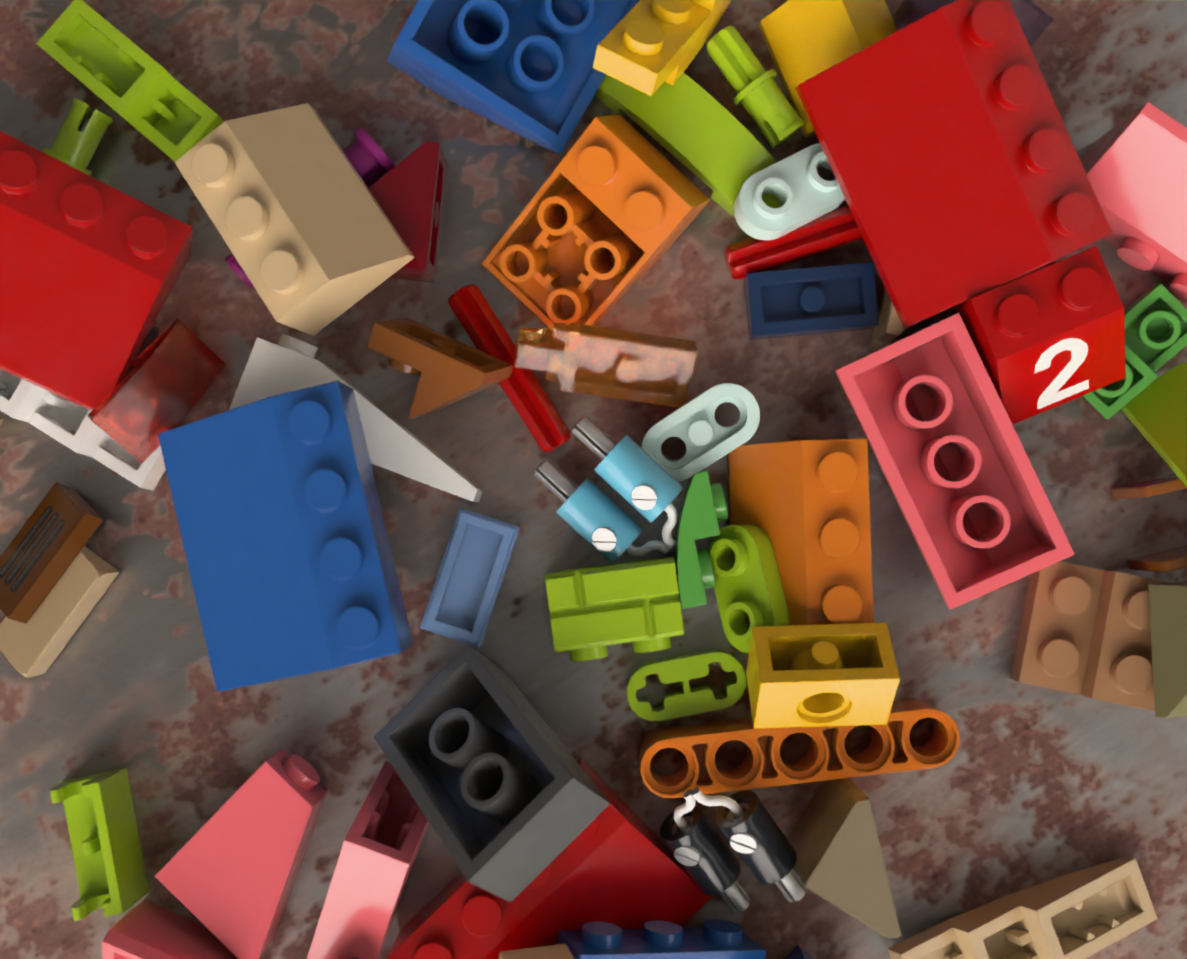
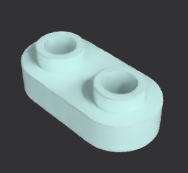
[733,143,845,241]
[642,383,760,482]

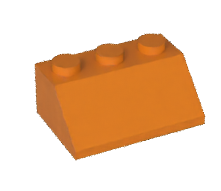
[727,438,874,626]

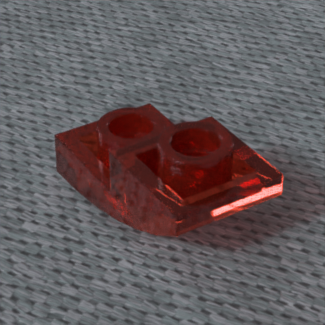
[88,319,226,463]

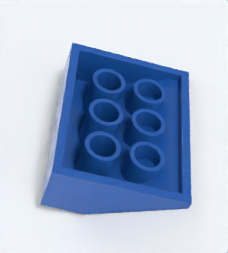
[386,0,640,154]
[158,381,413,692]

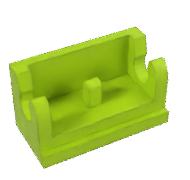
[49,767,149,921]

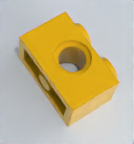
[746,623,900,729]

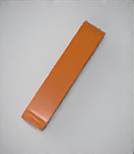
[638,699,960,798]

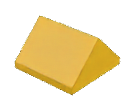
[759,0,898,138]

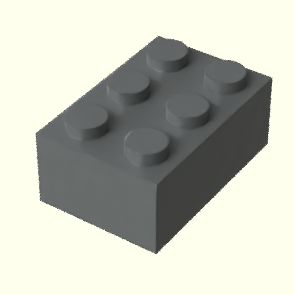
[374,645,610,902]

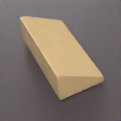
[0,546,120,678]

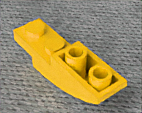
[593,0,732,97]

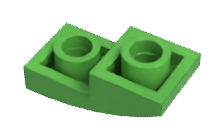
[1083,282,1187,420]
[673,471,728,609]

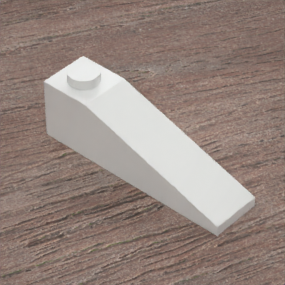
[229,334,483,503]

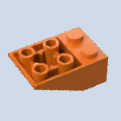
[482,114,710,349]

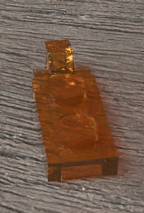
[515,322,697,407]

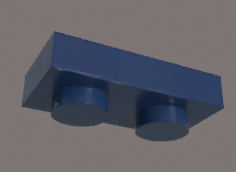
[744,262,879,340]

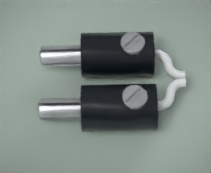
[660,788,806,913]

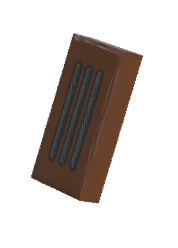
[0,482,103,624]

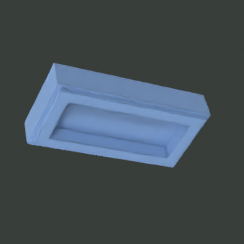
[420,507,521,648]

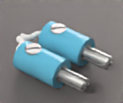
[534,416,684,564]

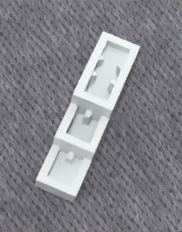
[0,369,172,490]

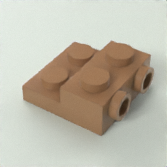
[1010,561,1171,712]

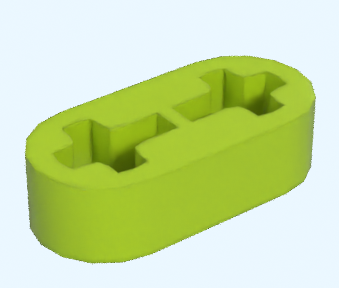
[626,649,746,721]

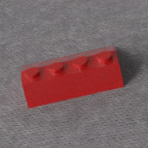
[795,0,1112,328]
[0,131,193,416]
[387,756,712,959]

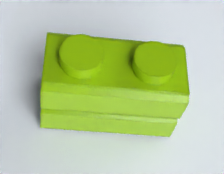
[545,556,684,662]

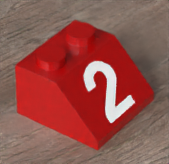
[951,246,1126,425]

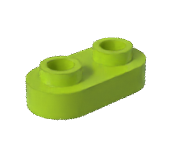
[708,525,790,653]

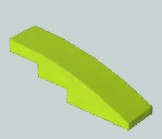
[36,0,225,162]

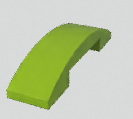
[595,72,780,219]

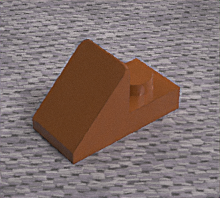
[368,318,513,419]

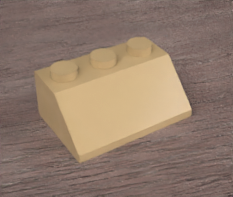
[175,103,415,336]

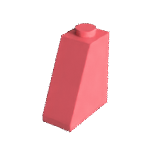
[154,749,327,959]
[307,761,429,959]

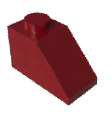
[368,141,447,283]

